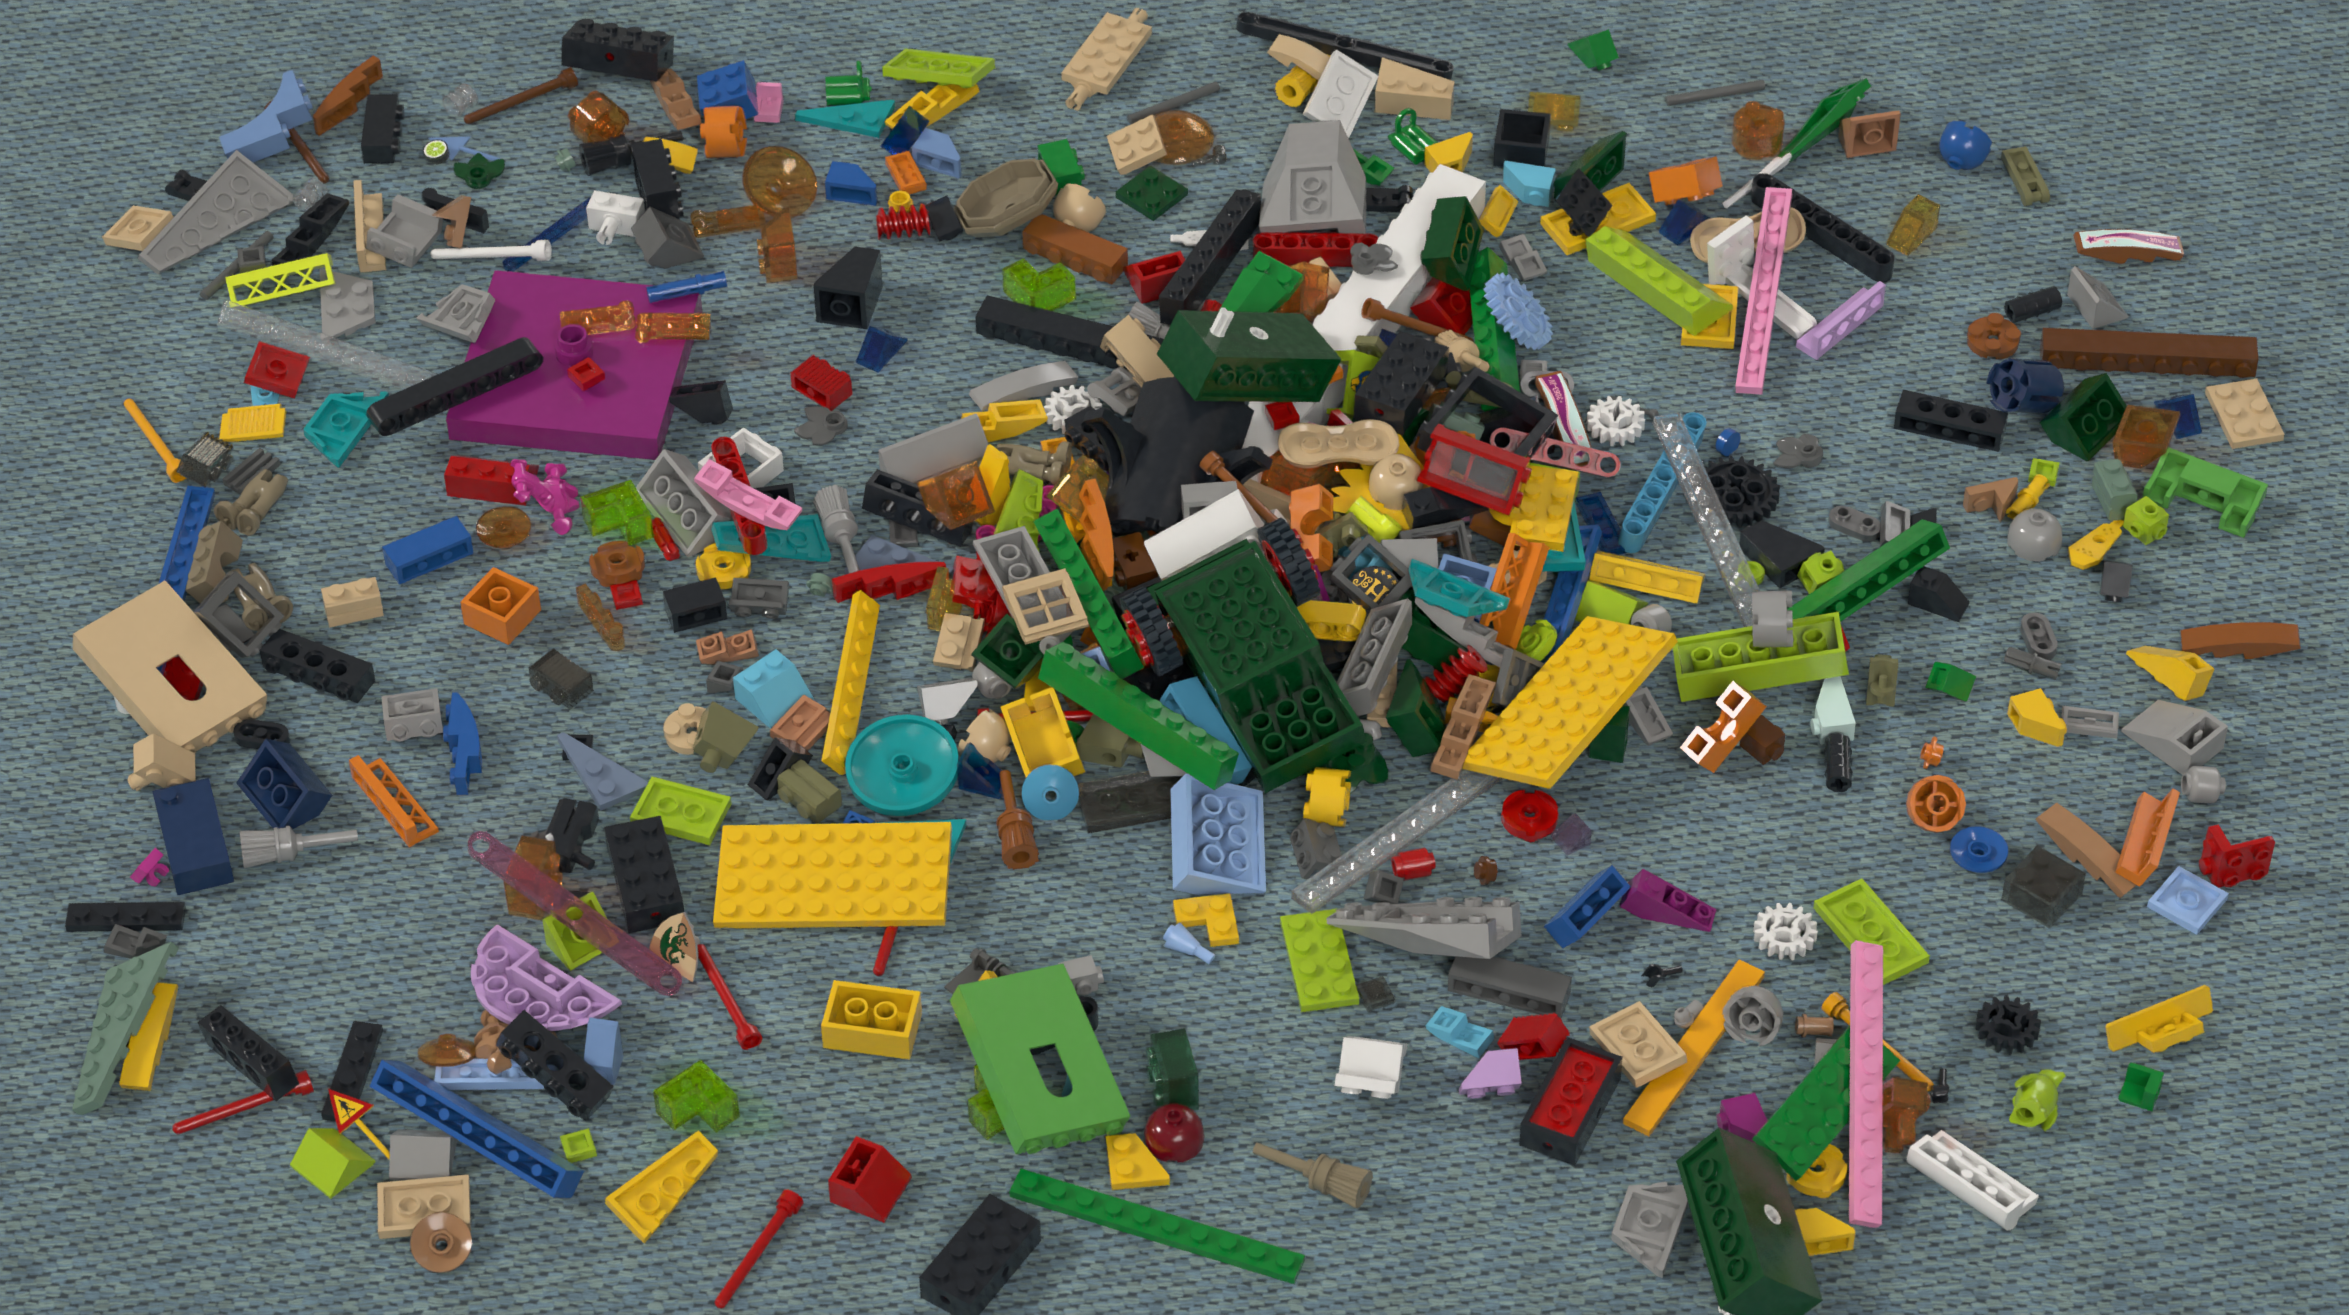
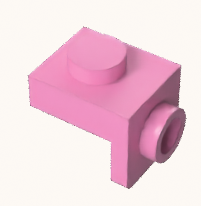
[754,82,783,123]

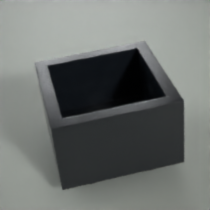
[1493,109,1551,167]

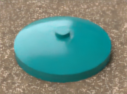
[845,714,960,816]

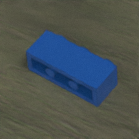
[382,516,474,585]
[1544,865,1631,949]

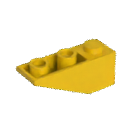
[968,444,1010,526]
[2126,646,2215,701]

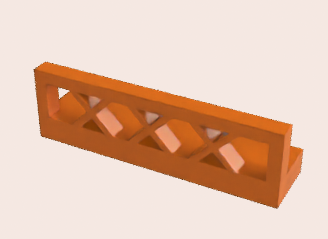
[1479,533,1550,650]
[349,755,439,847]
[2115,788,2180,887]

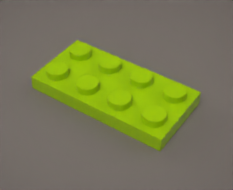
[882,48,995,88]
[1813,878,1930,985]
[1280,908,1359,1012]

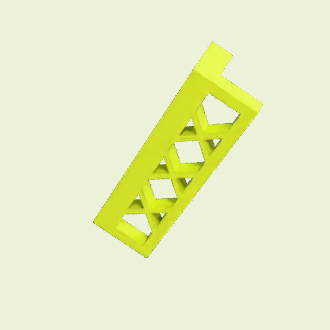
[225,253,335,308]

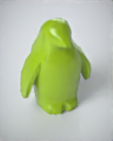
[2009,1069,2066,1131]

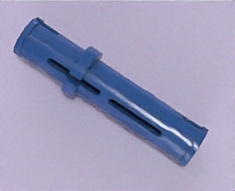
[646,271,727,303]

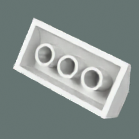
[1144,489,1265,581]

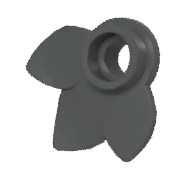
[1350,243,1398,275]
[794,407,848,445]
[1773,434,1824,468]

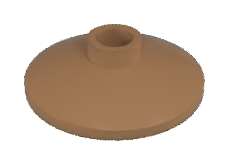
[410,1212,472,1273]

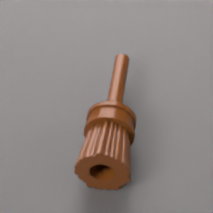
[996,770,1039,870]

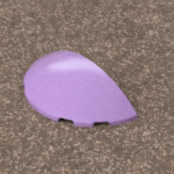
[471,925,622,1031]

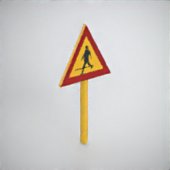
[328,1089,390,1160]

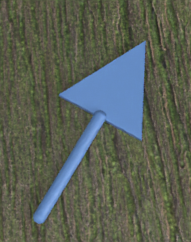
[428,137,501,161]

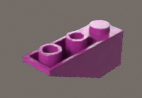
[1619,869,1716,932]

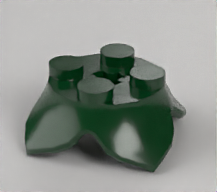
[1313,733,1388,794]

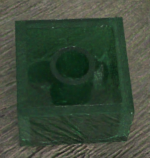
[1146,1028,1199,1111]

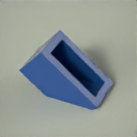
[825,161,877,206]

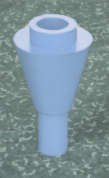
[1163,923,1215,964]

